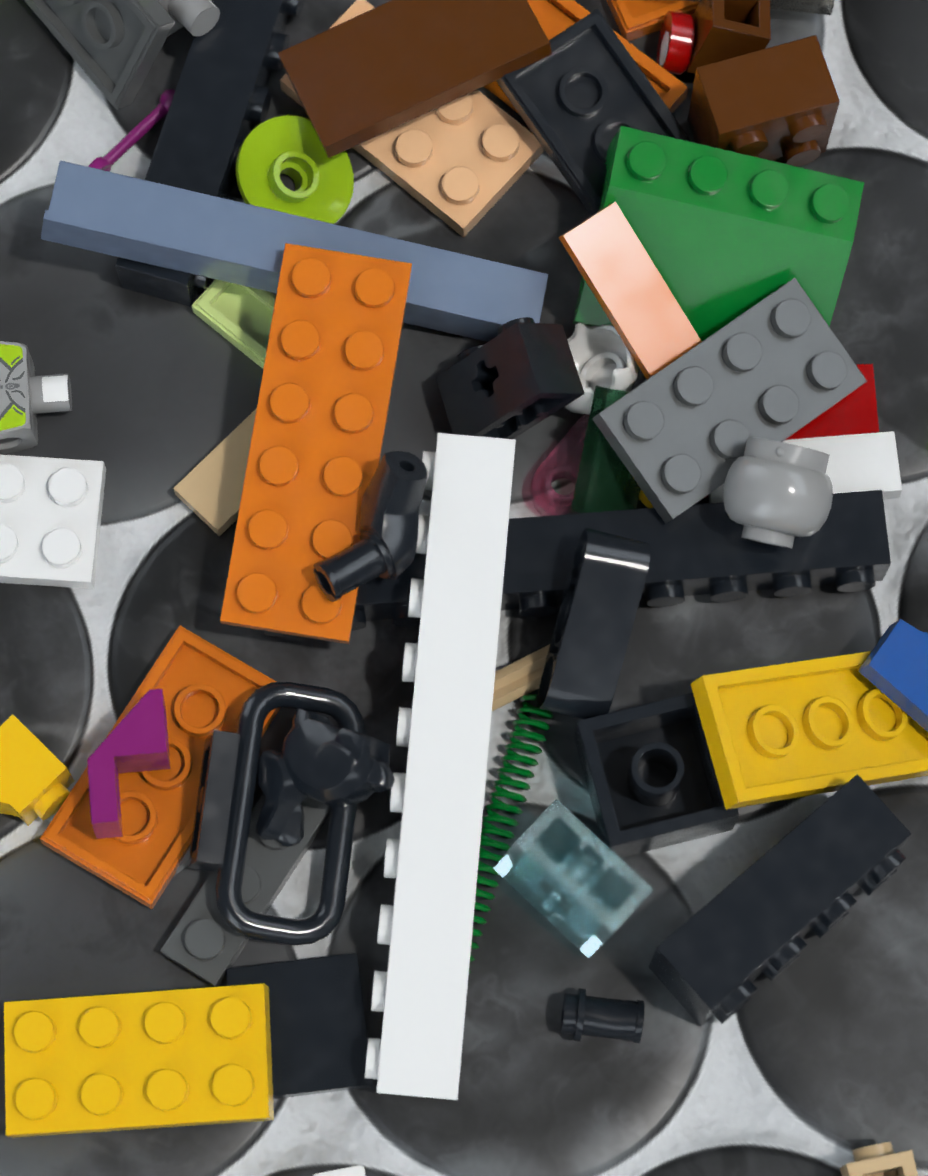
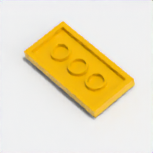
[691,651,928,810]
[4,983,274,1138]

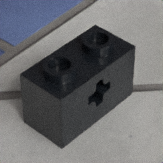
[436,317,585,439]

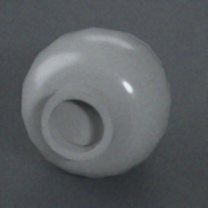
[723,437,833,549]

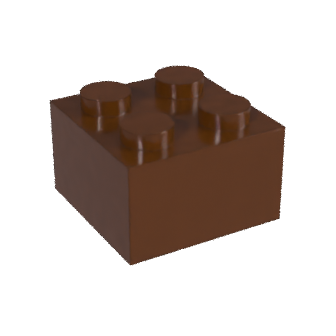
[688,35,840,167]

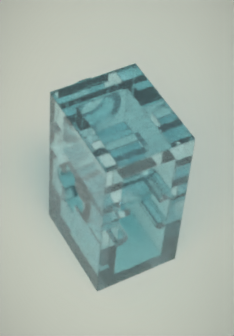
[493,799,654,958]

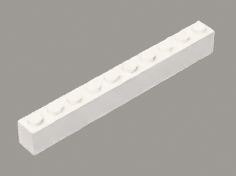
[365,433,516,1100]

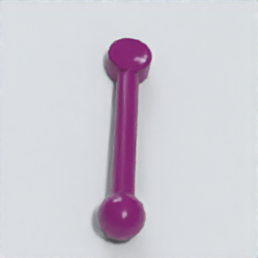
[88,89,175,172]

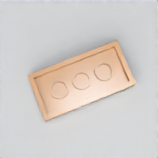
[280,0,543,238]

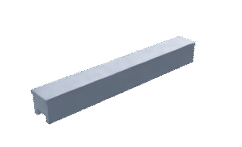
[41,160,548,342]

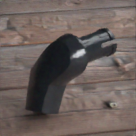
[313,451,427,602]

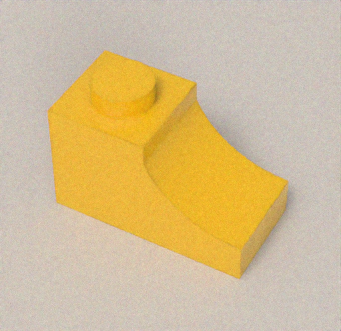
[0,714,75,826]

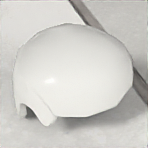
[565,323,639,415]

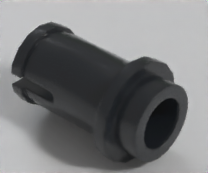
[560,988,645,1043]

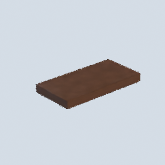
[278,0,552,158]

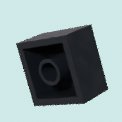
[574,693,739,861]

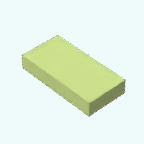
[192,279,276,369]

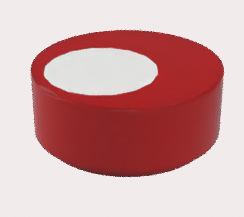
[657,11,695,75]

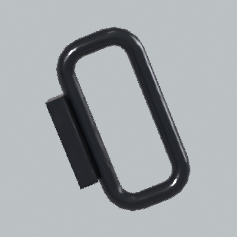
[188,682,365,945]

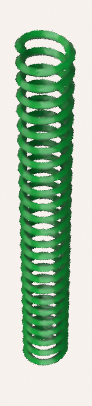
[469,694,554,974]

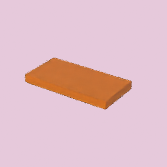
[40,625,281,909]

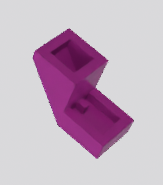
[87,689,170,839]

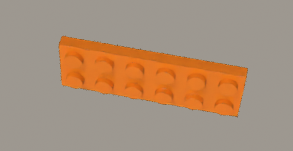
[220,243,412,644]

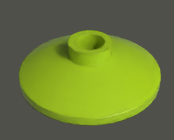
[236,115,354,224]

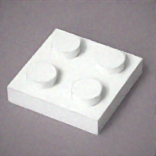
[0,454,106,589]

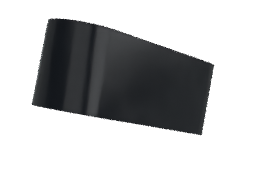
[537,528,651,719]

